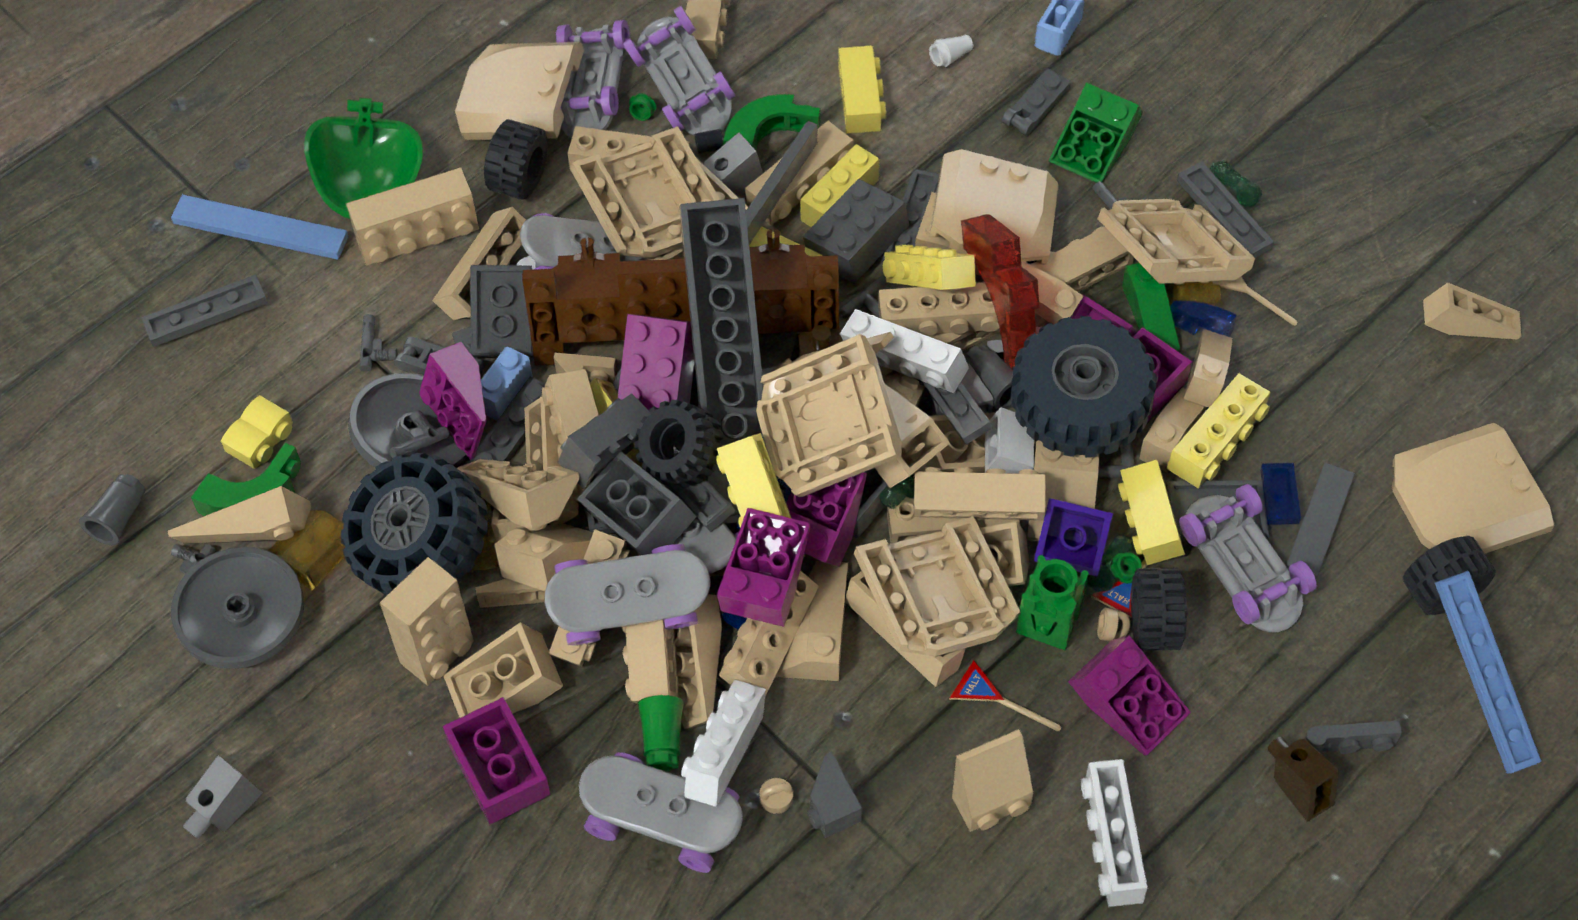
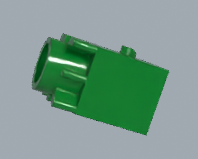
[1016,555,1088,650]

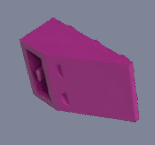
[419,342,486,460]
[786,472,867,567]
[717,508,811,627]
[1068,636,1191,756]

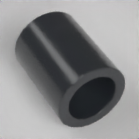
[694,129,724,153]

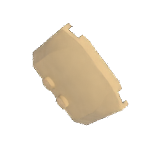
[455,42,584,140]
[570,127,720,258]
[930,149,1059,264]
[1098,199,1255,284]
[756,334,902,497]
[1392,423,1554,553]
[854,516,1020,656]

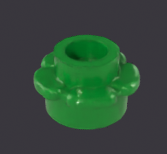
[629,93,657,121]
[1111,553,1142,584]

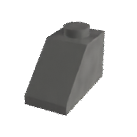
[807,752,862,838]

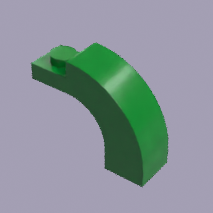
[723,94,821,150]
[191,443,301,516]

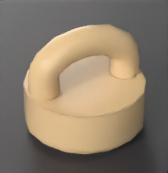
[1097,608,1130,641]
[760,778,793,814]

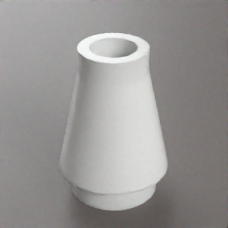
[929,35,973,67]

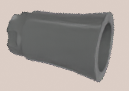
[965,344,1013,411]
[79,474,146,546]

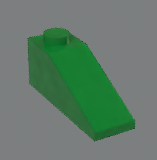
[1122,263,1180,353]

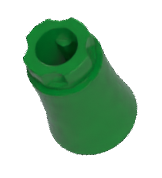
[637,695,684,772]

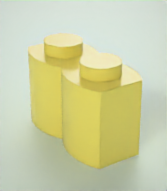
[221,395,293,469]

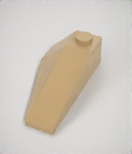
[980,521,1030,587]

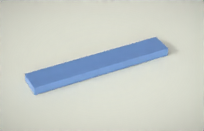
[171,195,349,260]
[1435,571,1541,773]

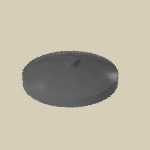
[348,373,467,468]
[171,547,304,669]

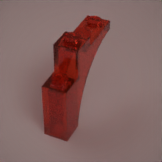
[961,214,1040,367]

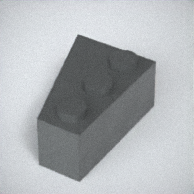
[558,393,650,489]

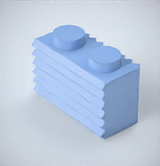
[1035,0,1084,56]
[481,346,533,421]

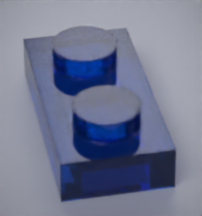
[1260,463,1301,525]

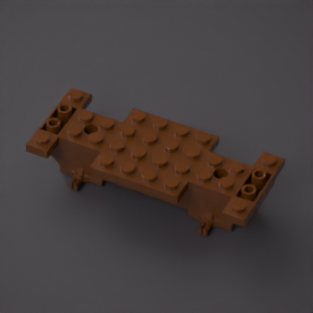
[522,229,839,366]

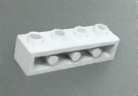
[840,309,969,393]
[681,679,766,807]
[1081,759,1147,907]

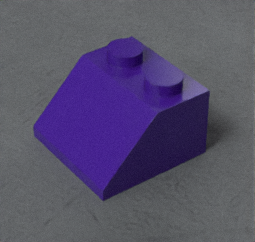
[1034,498,1113,577]

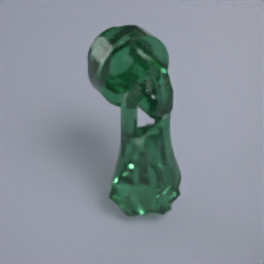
[1210,160,1262,207]
[880,472,915,509]
[1087,535,1133,592]

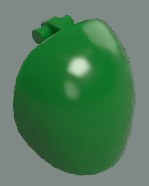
[304,98,423,219]

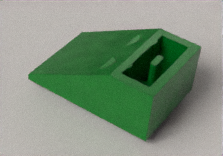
[1048,82,1143,183]

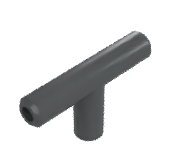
[839,276,889,318]
[1098,443,1161,478]

